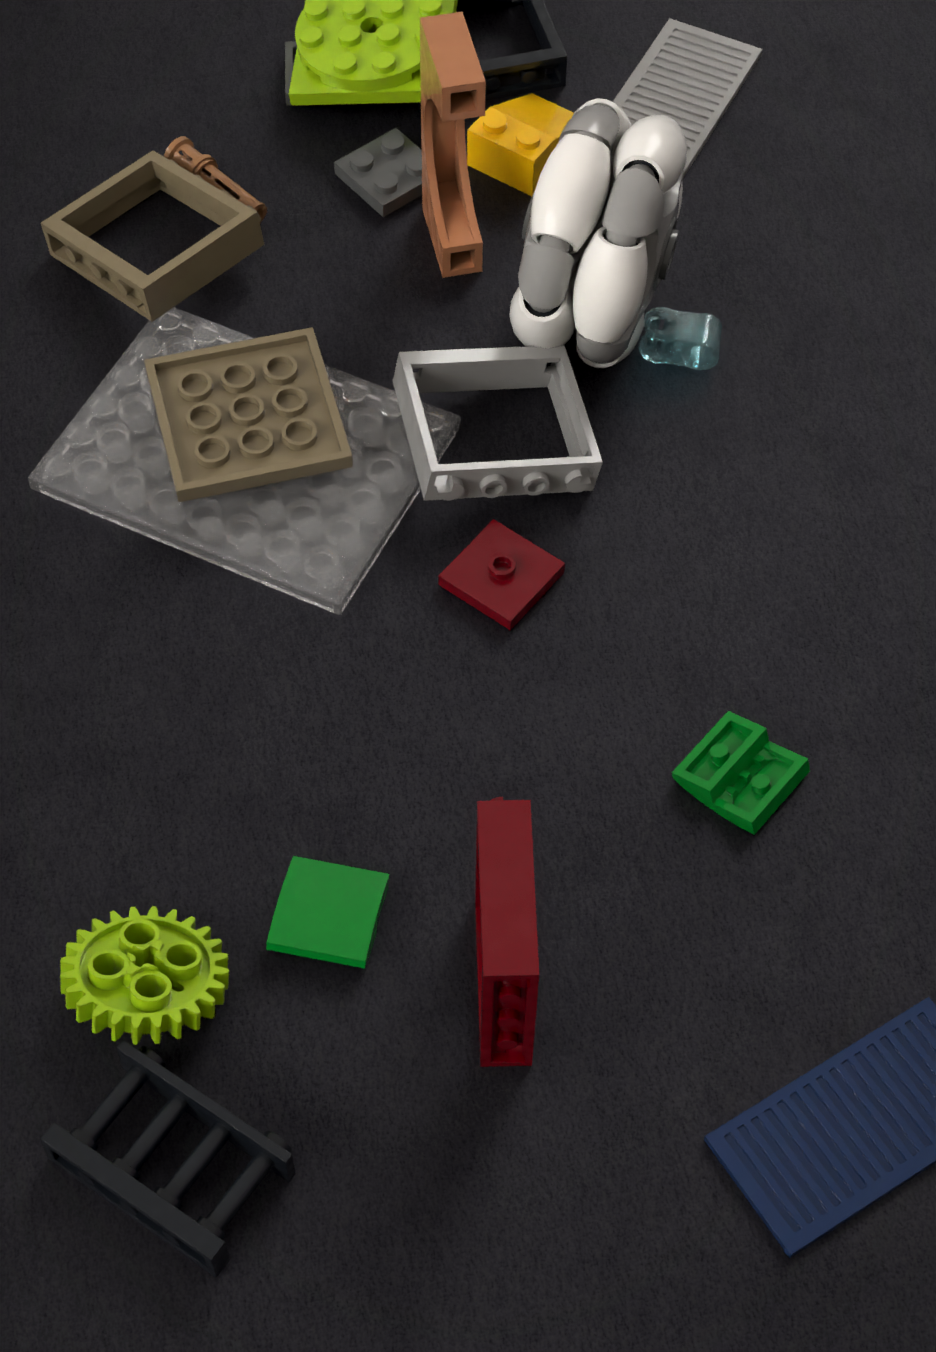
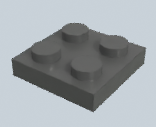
[334,128,422,217]

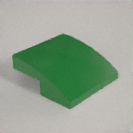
[672,711,810,835]
[266,856,390,969]

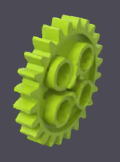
[60,906,229,1045]

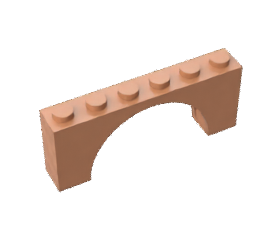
[420,12,486,278]

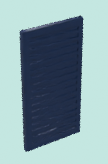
[704,997,936,1258]

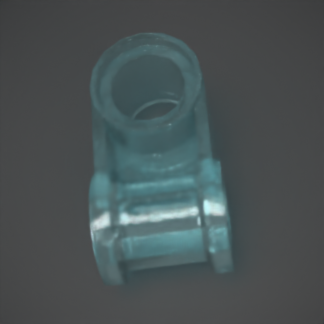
[639,307,722,370]

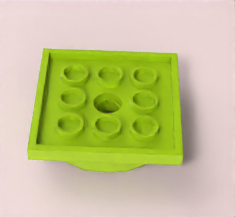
[289,0,458,106]

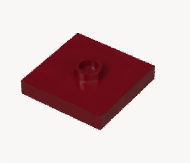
[438,519,565,630]

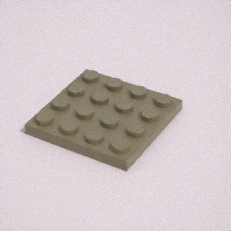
[144,327,353,503]

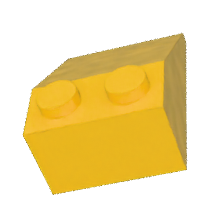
[467,93,574,196]

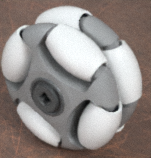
[509,98,687,368]

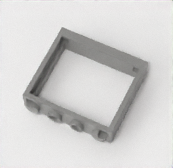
[393,345,603,501]

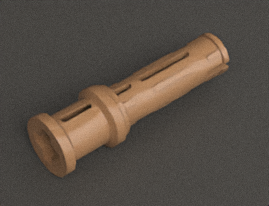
[164,136,267,221]

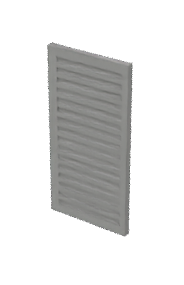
[613,18,762,180]

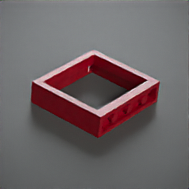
[475,797,539,1067]

